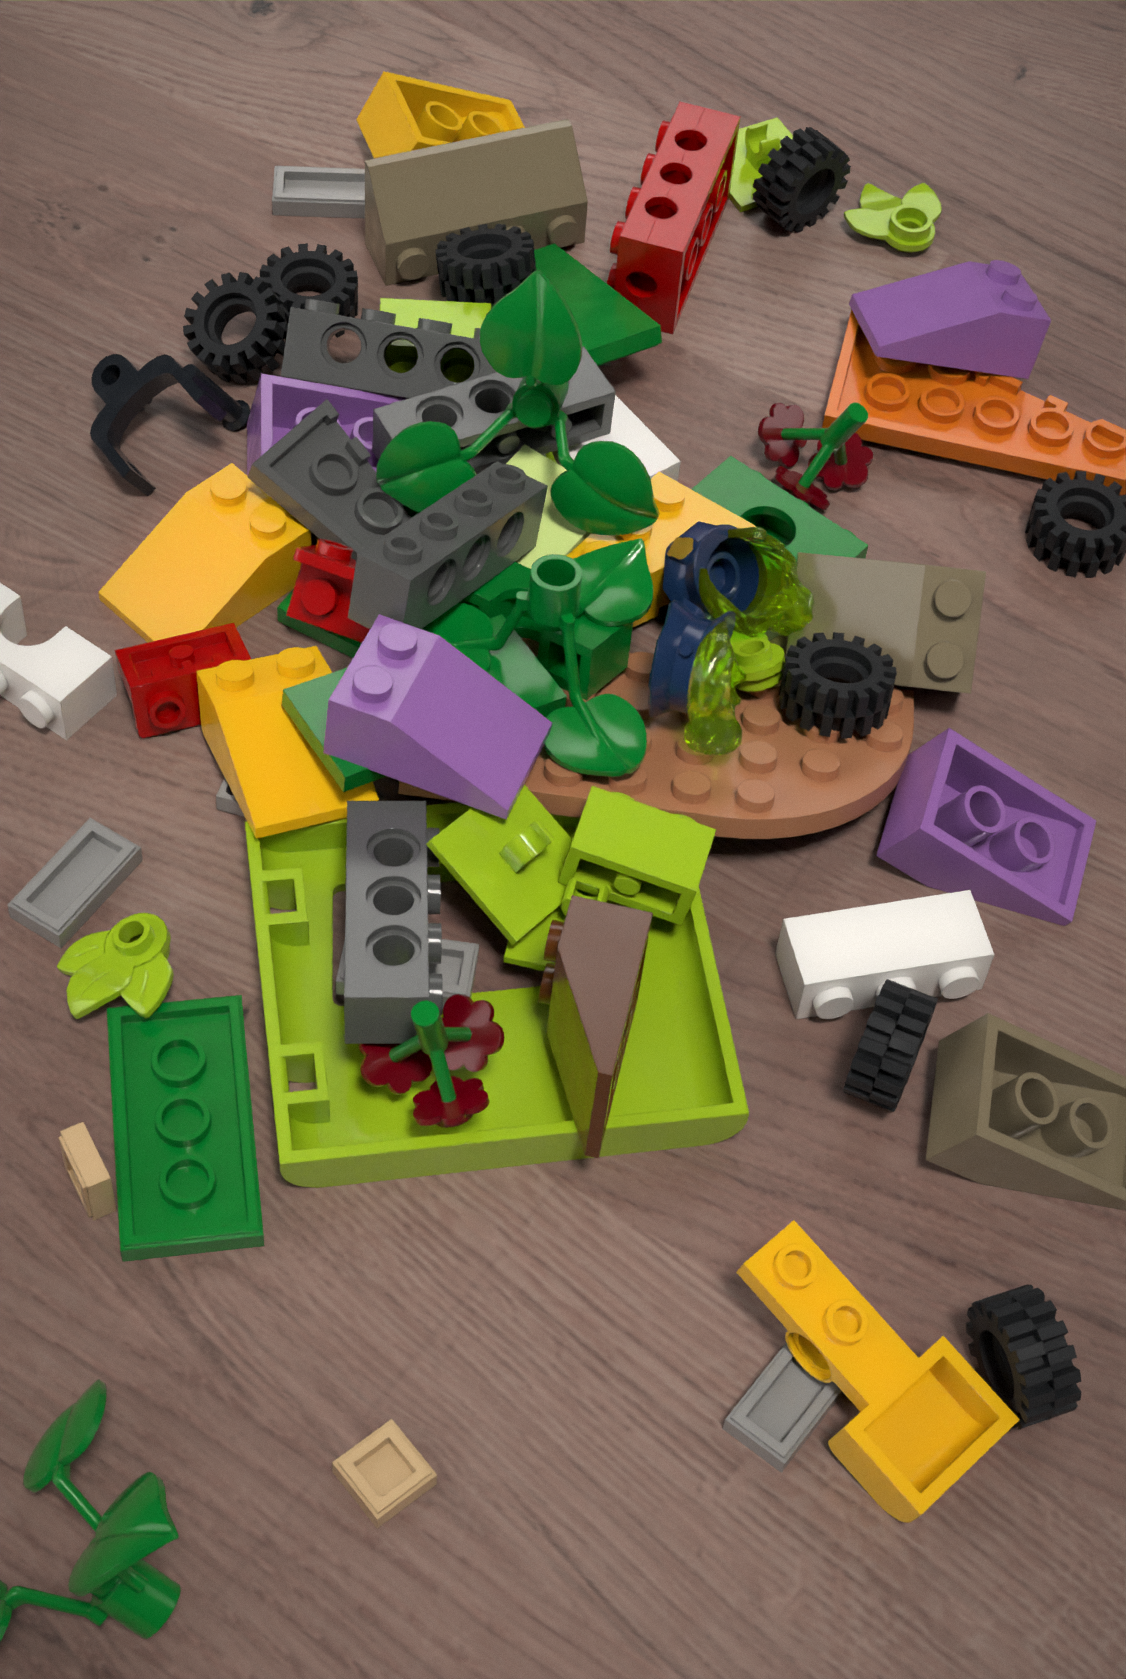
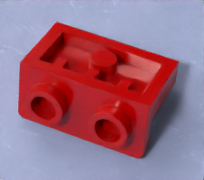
[286,539,370,643]
[115,623,251,738]

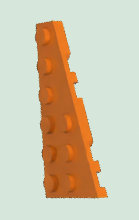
[822,309,1126,495]

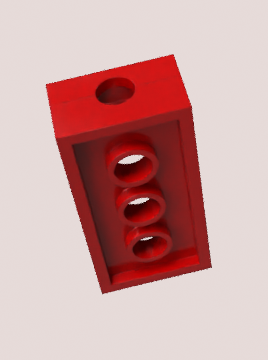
[607,101,741,335]

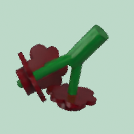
[758,403,873,510]
[358,994,505,1128]

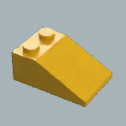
[356,71,525,158]
[98,463,311,642]
[196,646,379,839]

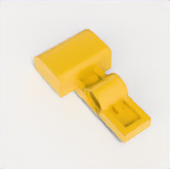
[736,1220,1020,1523]

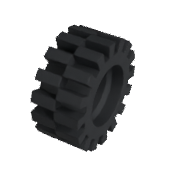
[752,127,851,232]
[435,224,536,304]
[259,243,358,340]
[183,272,290,384]
[1025,471,1126,578]
[779,632,897,738]
[843,979,938,1112]
[966,1284,1082,1430]

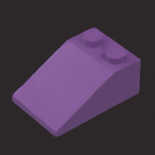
[849,260,1051,379]
[247,373,407,476]
[323,614,552,820]
[876,728,1096,926]

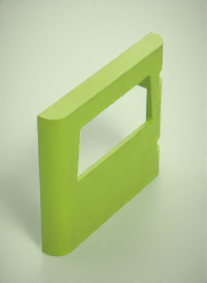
[245,802,749,1188]

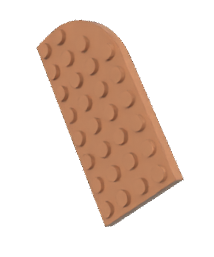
[399,638,914,839]

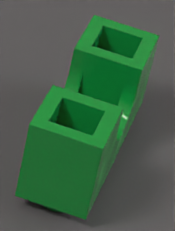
[691,456,868,604]
[459,562,633,700]

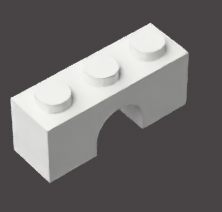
[0,583,117,740]

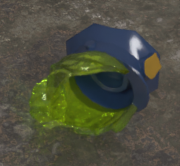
[663,521,814,638]
[648,598,747,756]

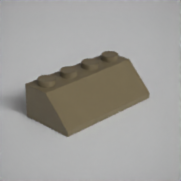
[365,119,588,286]

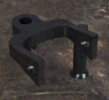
[90,354,250,496]

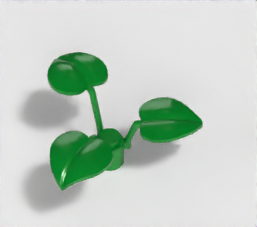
[376,270,660,536]
[422,538,653,777]
[0,1379,181,1642]

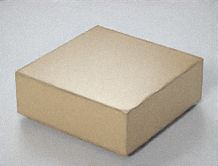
[58,1122,117,1220]
[332,1419,437,1529]

